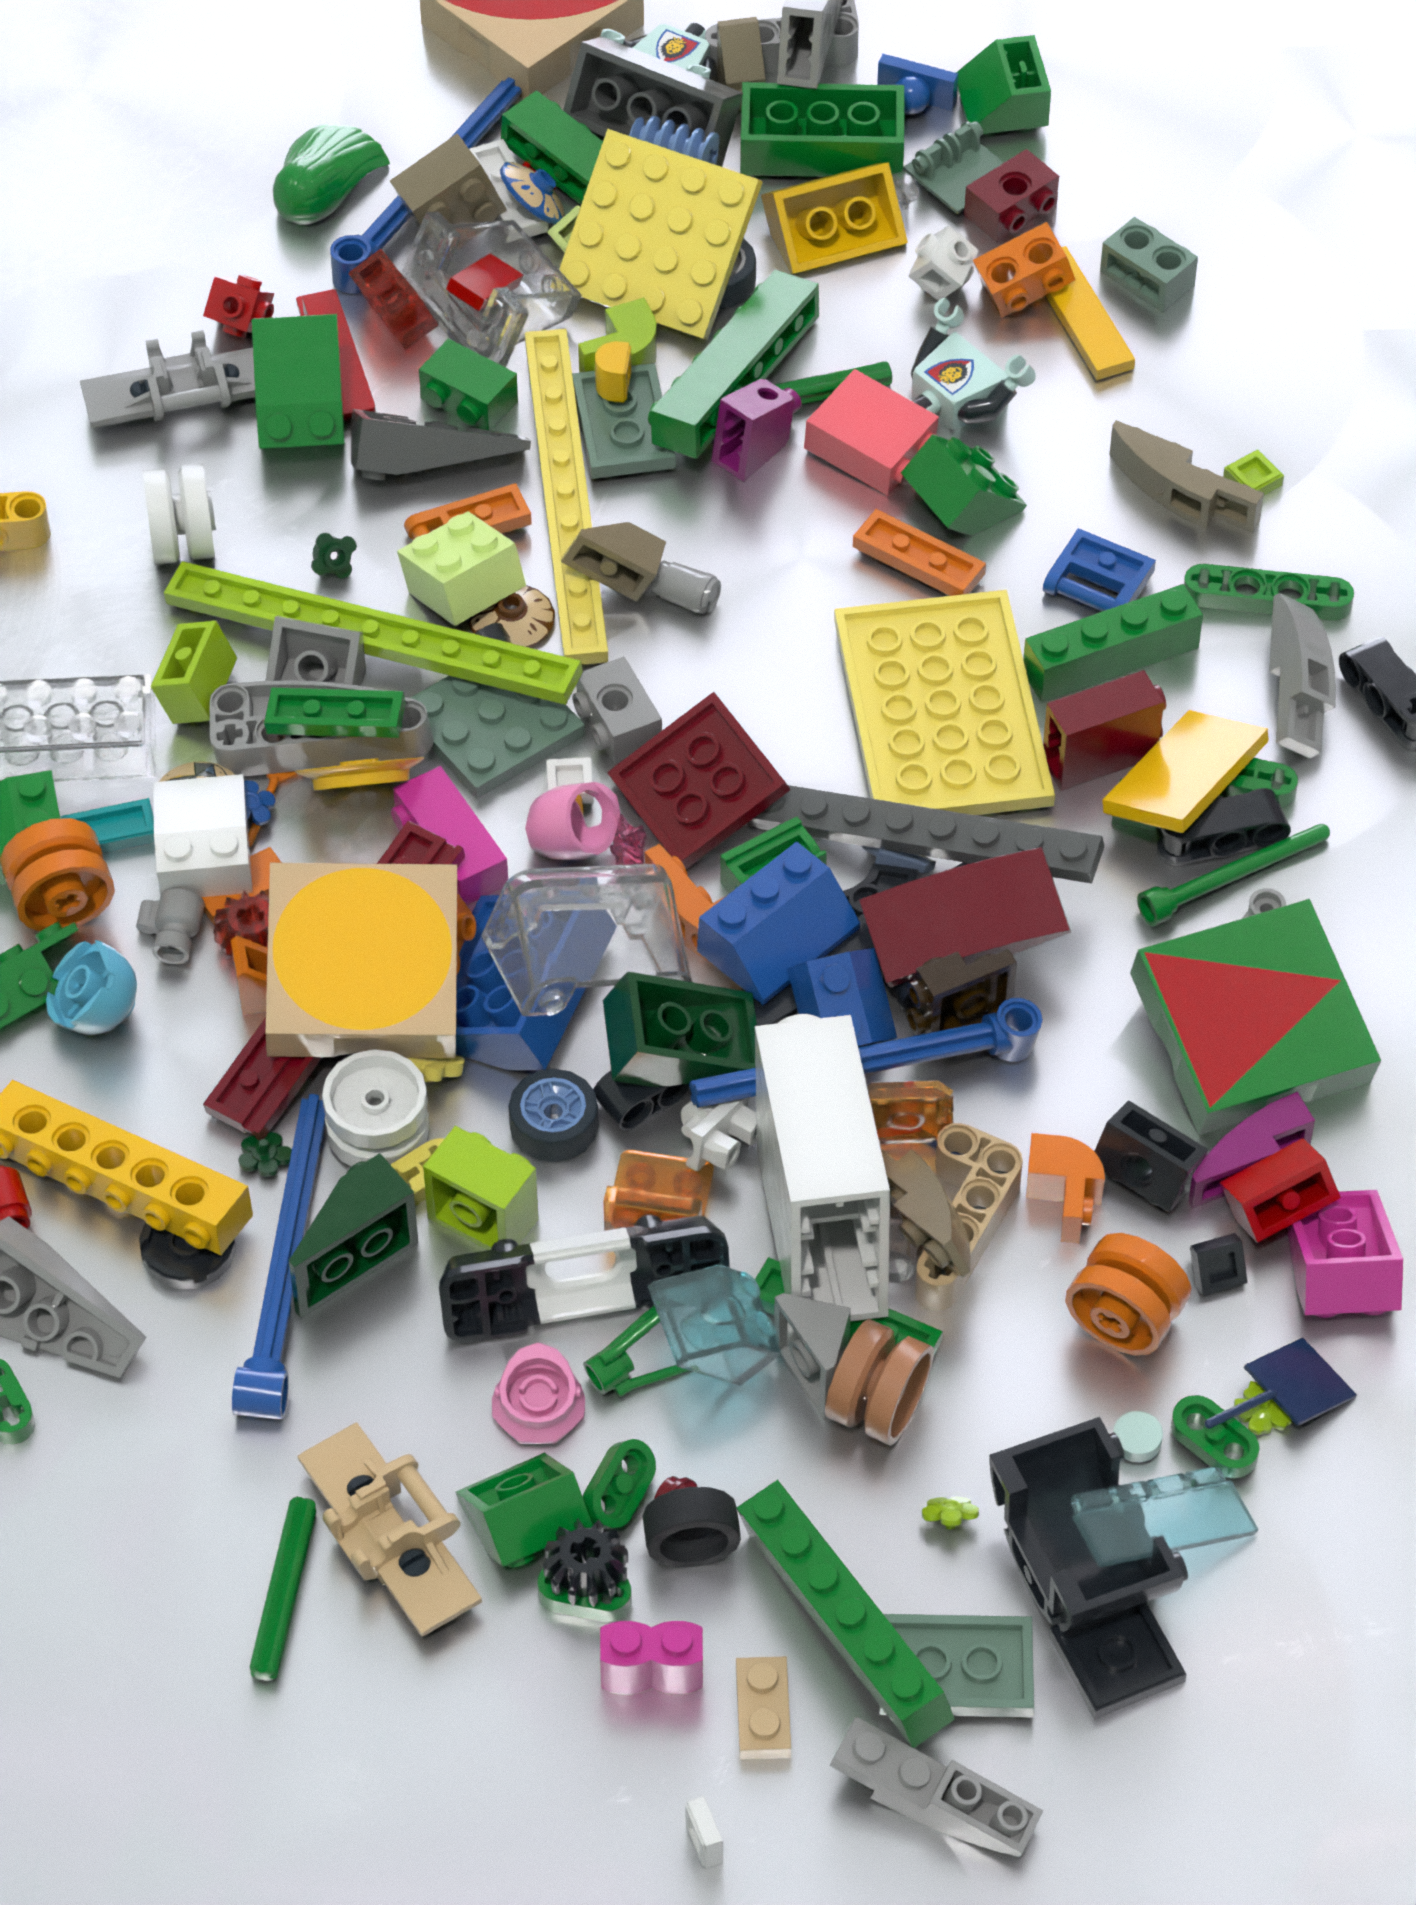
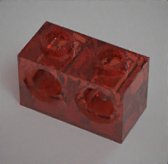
[348,249,439,350]

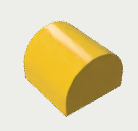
[595,341,632,403]

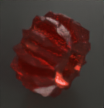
[213,889,269,960]

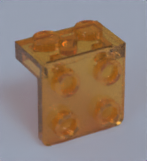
[603,1150,714,1231]

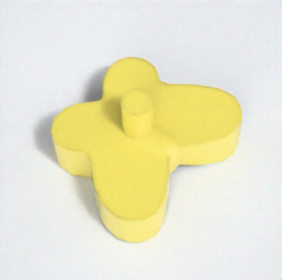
[407,1056,465,1083]

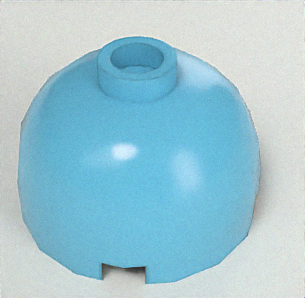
[46,940,137,1035]

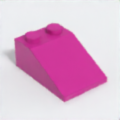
[1286,1189,1404,1318]

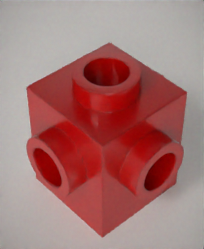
[203,274,275,338]

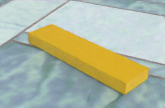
[1046,246,1135,380]

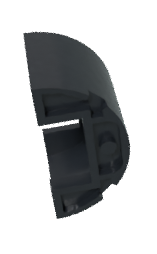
[989,1417,1188,1632]

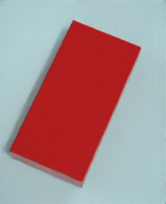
[446,253,524,311]

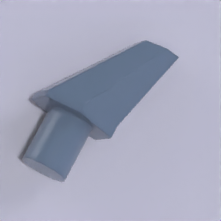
[862,846,936,873]

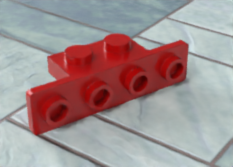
[296,289,376,420]

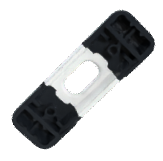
[439,1215,731,1343]

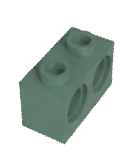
[1100,216,1198,312]

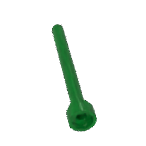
[1137,823,1330,927]

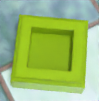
[1223,449,1284,495]

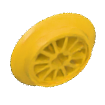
[294,757,425,791]

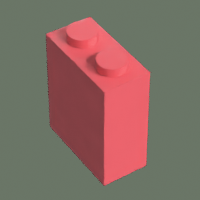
[804,369,939,496]

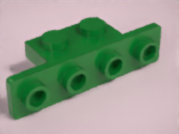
[0,921,79,1029]

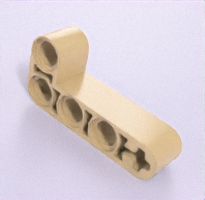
[915,1123,1023,1311]

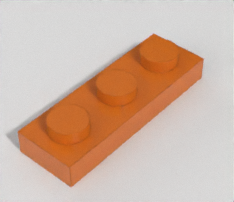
[852,509,986,596]

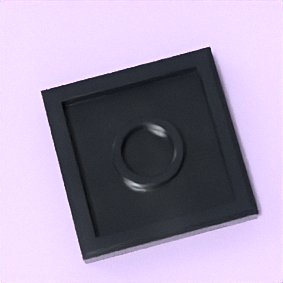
[1049,1602,1187,1720]

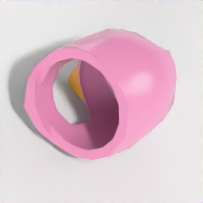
[525,782,620,860]

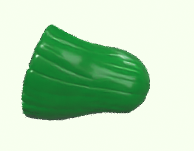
[272,123,390,225]

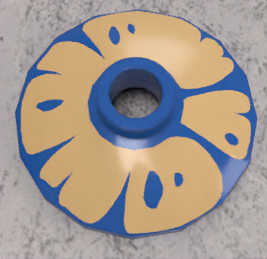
[500,162,565,224]

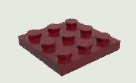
[607,691,791,869]

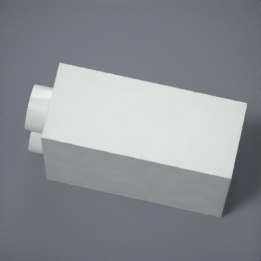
[755,1014,890,1321]

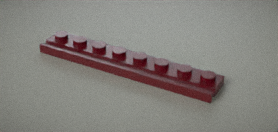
[203,821,465,1141]

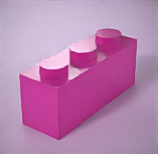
[391,766,509,905]

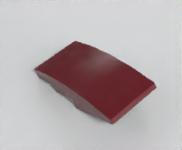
[859,847,1071,988]

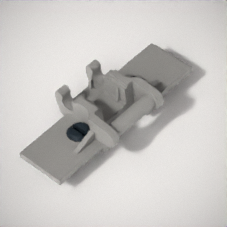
[80,330,255,428]

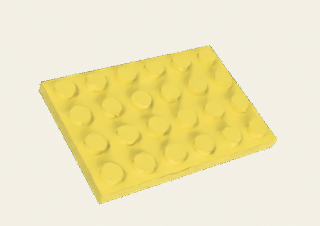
[834,590,1055,815]

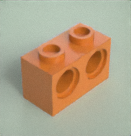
[973,222,1076,318]

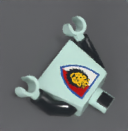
[600,23,718,82]
[910,298,1036,430]

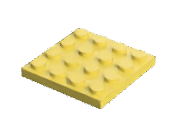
[553,129,763,341]

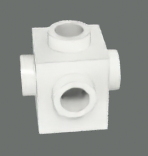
[908,225,979,301]

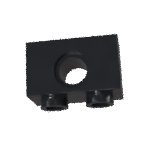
[1094,1100,1209,1212]

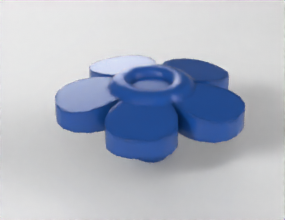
[244,780,276,826]

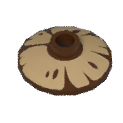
[468,585,555,649]

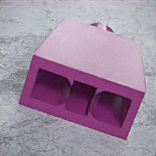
[711,379,802,482]

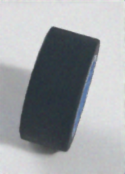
[508,1069,599,1162]

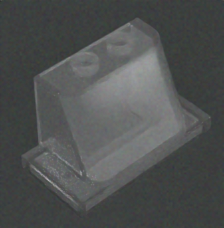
[398,212,582,367]

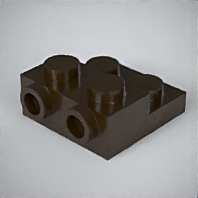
[905,949,1017,1035]

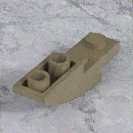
[1109,420,1264,533]
[881,1149,971,1277]

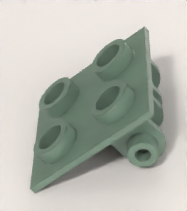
[903,121,1004,214]

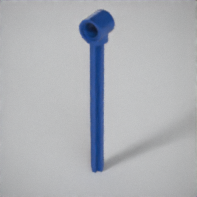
[330,77,522,294]
[689,998,1043,1108]
[232,1094,325,1419]

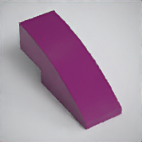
[1188,1092,1315,1209]

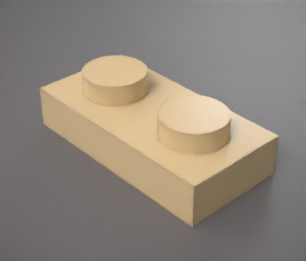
[736,1656,791,1760]

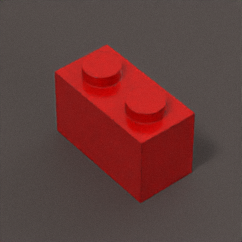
[1220,1138,1341,1243]

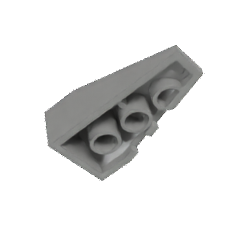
[0,1216,147,1378]

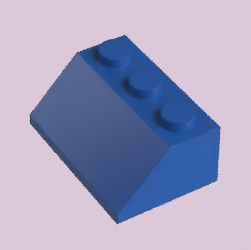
[697,842,860,1005]

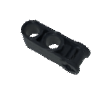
[1339,636,1416,751]
[1156,788,1291,866]

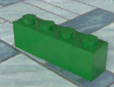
[501,90,603,205]
[1023,584,1203,703]

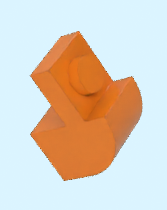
[1026,1133,1105,1244]

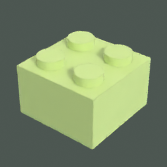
[397,511,526,626]

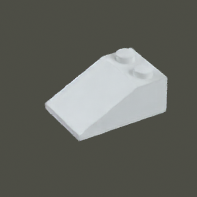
[153,774,253,897]

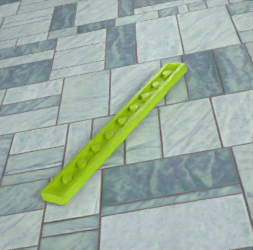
[163,561,583,705]

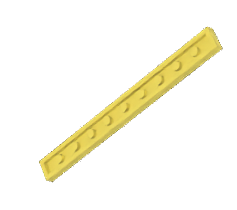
[525,329,608,665]

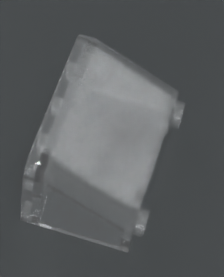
[481,864,693,1016]

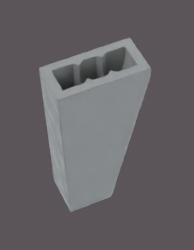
[777,0,843,89]

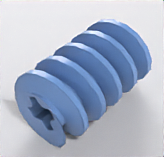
[629,116,720,165]

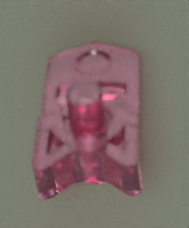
[609,814,647,880]

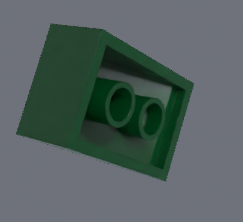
[602,971,757,1087]
[289,1153,419,1318]

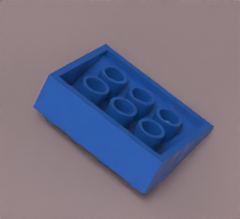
[456,892,616,1070]

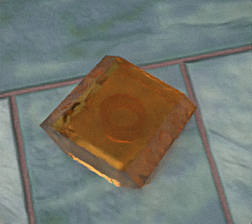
[867,1080,954,1144]

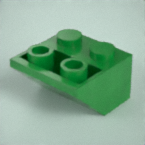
[956,35,1052,134]
[901,434,1028,536]

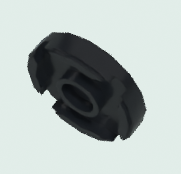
[139,1222,236,1290]

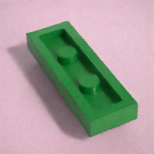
[264,687,406,738]

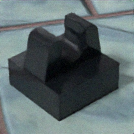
[1190,1233,1248,1295]

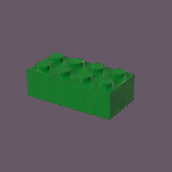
[740,82,904,178]

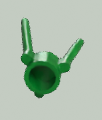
[583,1301,698,1398]

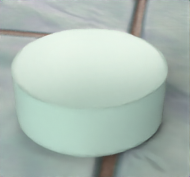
[1113,1411,1163,1463]

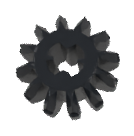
[543,1518,628,1607]

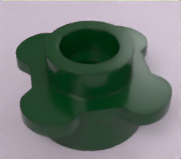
[311,533,357,578]

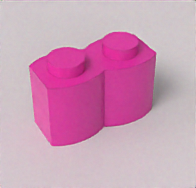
[600,1621,703,1695]

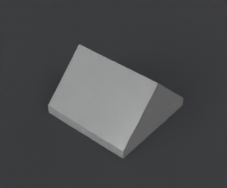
[265,616,366,686]
[773,1293,851,1421]

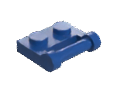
[1042,528,1156,611]

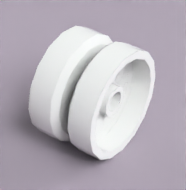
[142,463,216,565]
[322,1049,430,1167]

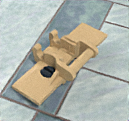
[297,1422,482,1637]

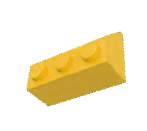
[760,162,908,274]

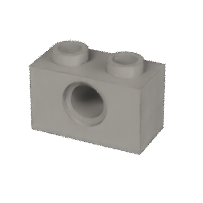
[572,656,662,764]

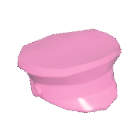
[492,1342,585,1444]

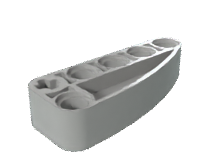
[210,680,434,777]

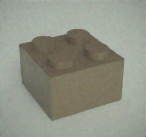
[389,134,507,257]

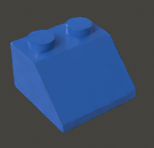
[787,948,898,1047]

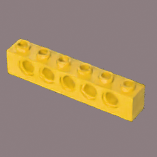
[0,1079,253,1255]

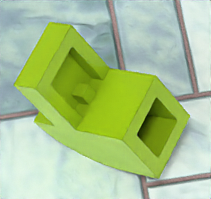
[578,298,657,373]

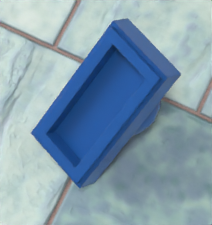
[877,53,958,115]

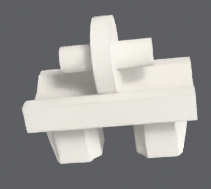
[681,1098,757,1172]

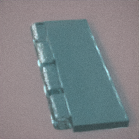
[1071,1466,1259,1568]

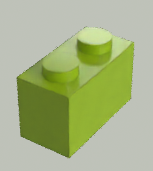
[150,620,237,724]

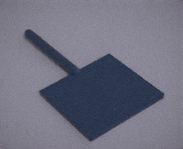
[1204,1337,1357,1429]

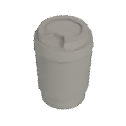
[651,560,721,614]

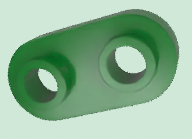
[1171,1395,1260,1478]
[582,1439,656,1531]

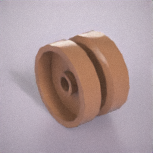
[825,1319,934,1446]

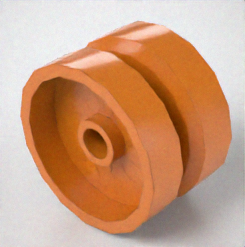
[0,818,115,931]
[1065,1233,1192,1356]

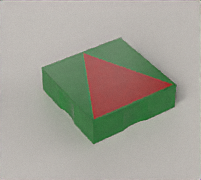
[1130,898,1381,1136]

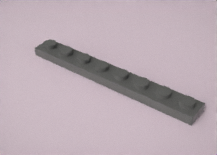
[747,785,1105,884]

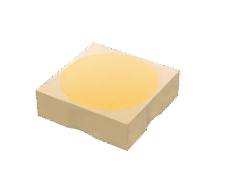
[265,863,457,1058]

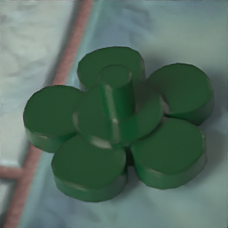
[238,1132,292,1177]

